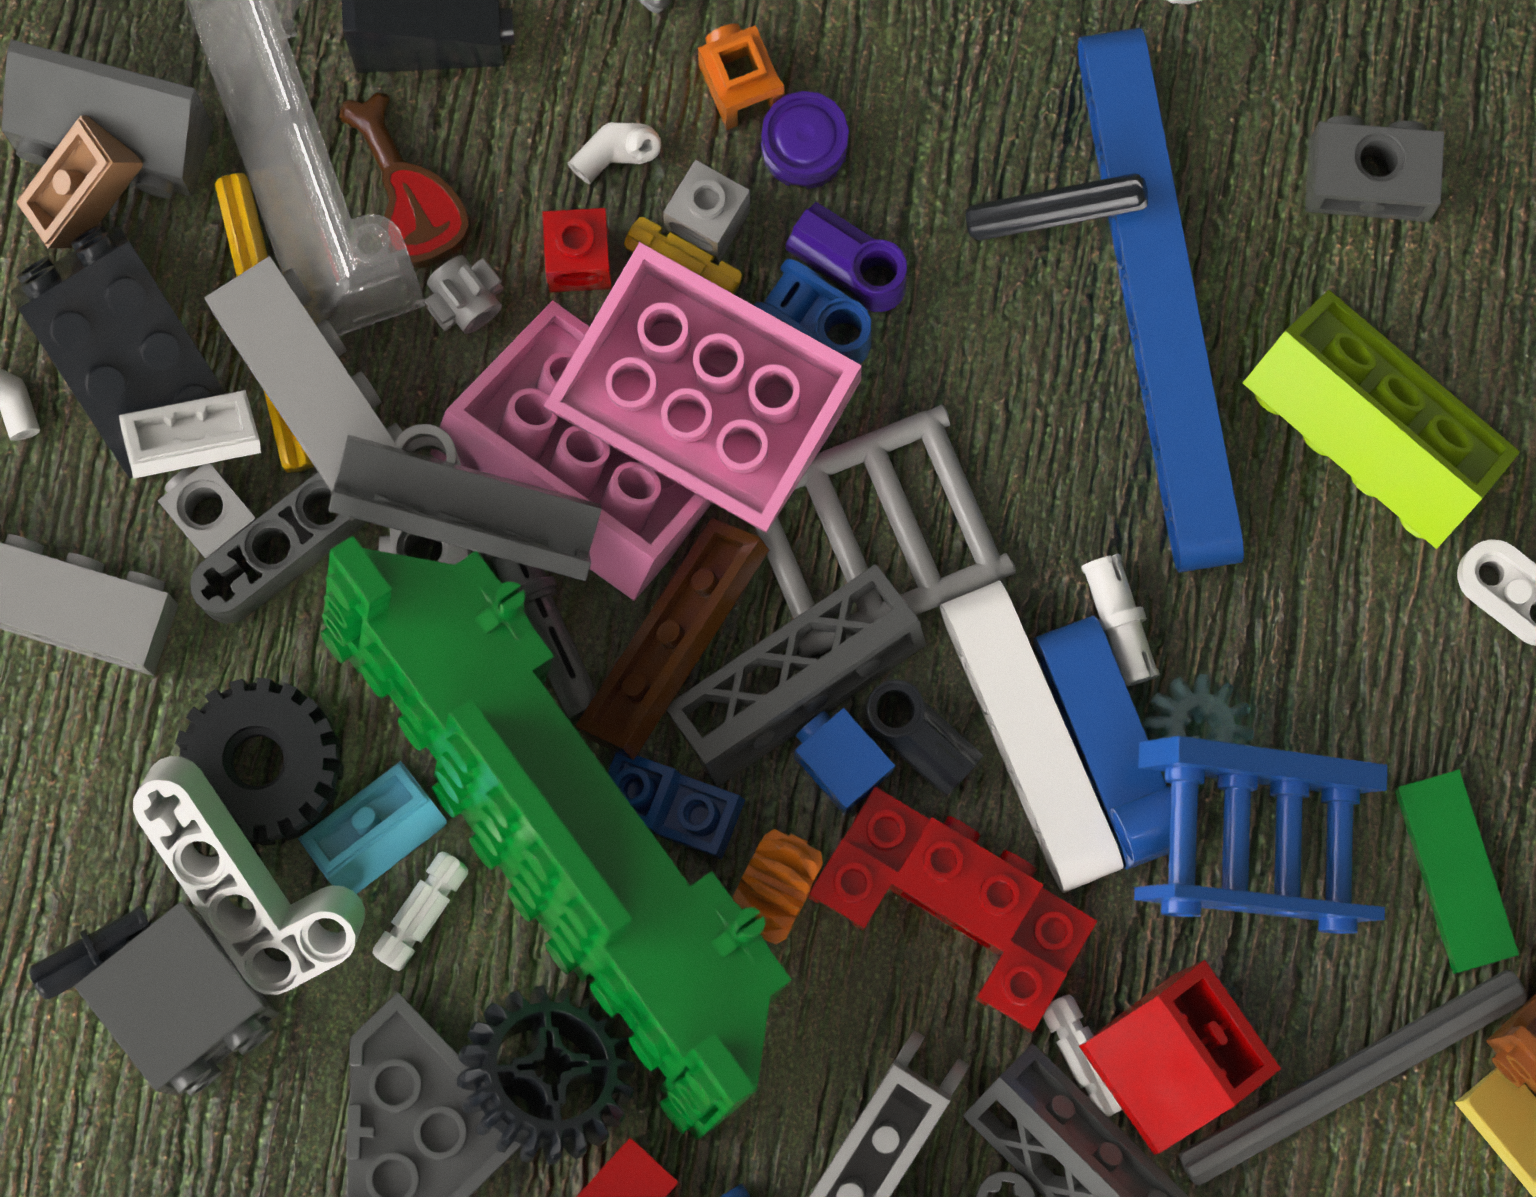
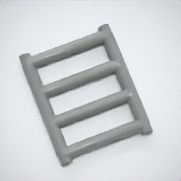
[755,405,1016,658]

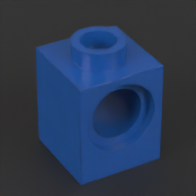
[794,708,895,816]

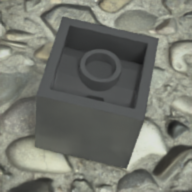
[74,902,280,1097]

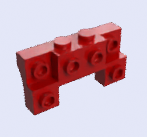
[808,786,1097,1033]

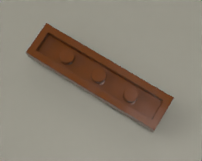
[575,518,769,760]

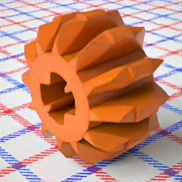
[732,829,823,945]

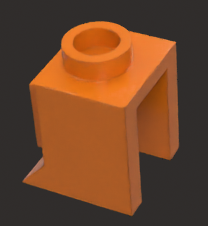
[698,23,784,130]

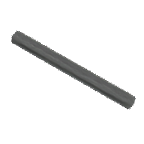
[1179,970,1527,1185]

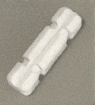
[373,851,468,971]
[1043,995,1123,1117]

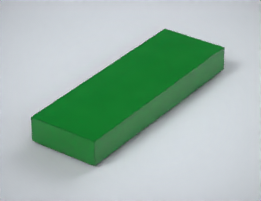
[1394,769,1519,974]

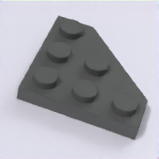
[346,992,522,1197]

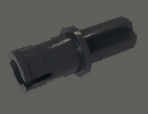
[29,905,152,999]

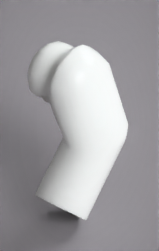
[568,122,661,184]
[0,368,40,441]

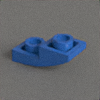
[608,752,745,860]

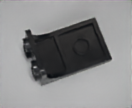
[11,224,226,479]

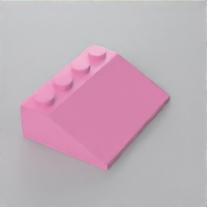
[544,242,862,533]
[430,300,712,601]

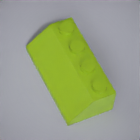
[1243,289,1520,549]

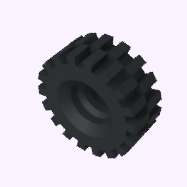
[175,677,344,846]

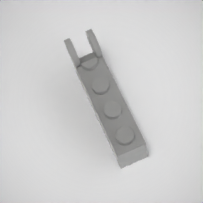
[204,256,461,521]
[0,534,178,676]
[809,1030,969,1197]

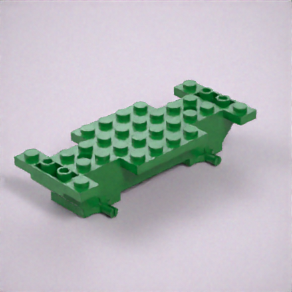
[320,535,792,1141]

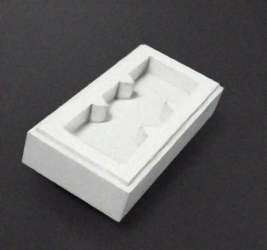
[119,390,261,478]

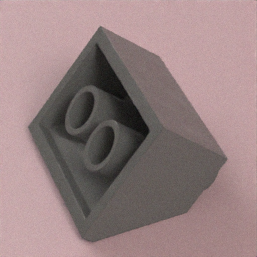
[1,39,214,199]

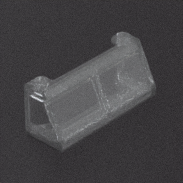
[187,0,426,336]

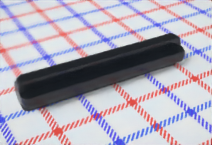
[966,173,1148,241]

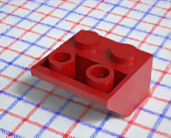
[1079,960,1281,1155]

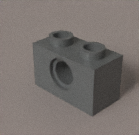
[1305,116,1444,222]

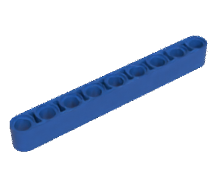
[1078,27,1244,573]

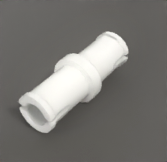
[1081,554,1160,687]

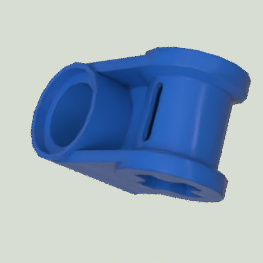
[754,259,871,364]

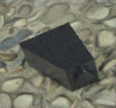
[342,0,515,73]

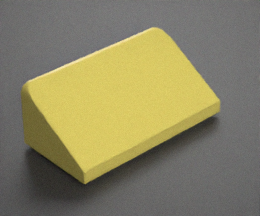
[1455,1067,1536,1197]

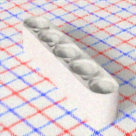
[940,581,1123,893]

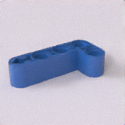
[1033,615,1171,870]

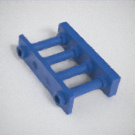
[1134,736,1387,934]

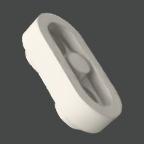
[1457,539,1536,646]

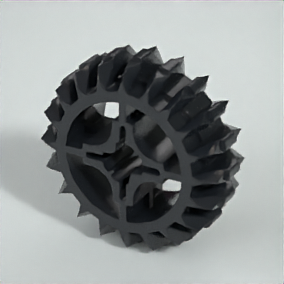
[457,985,635,1165]

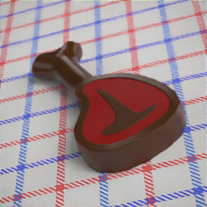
[339,92,471,269]

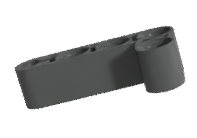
[190,472,368,624]

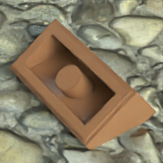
[16,115,143,249]

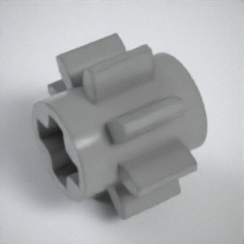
[425,255,504,334]

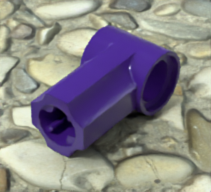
[785,202,907,312]

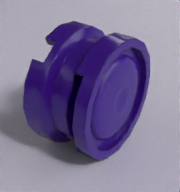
[761,91,849,190]

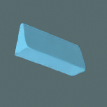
[298,761,447,894]

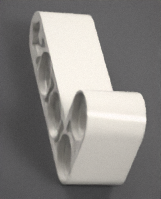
[133,756,365,995]

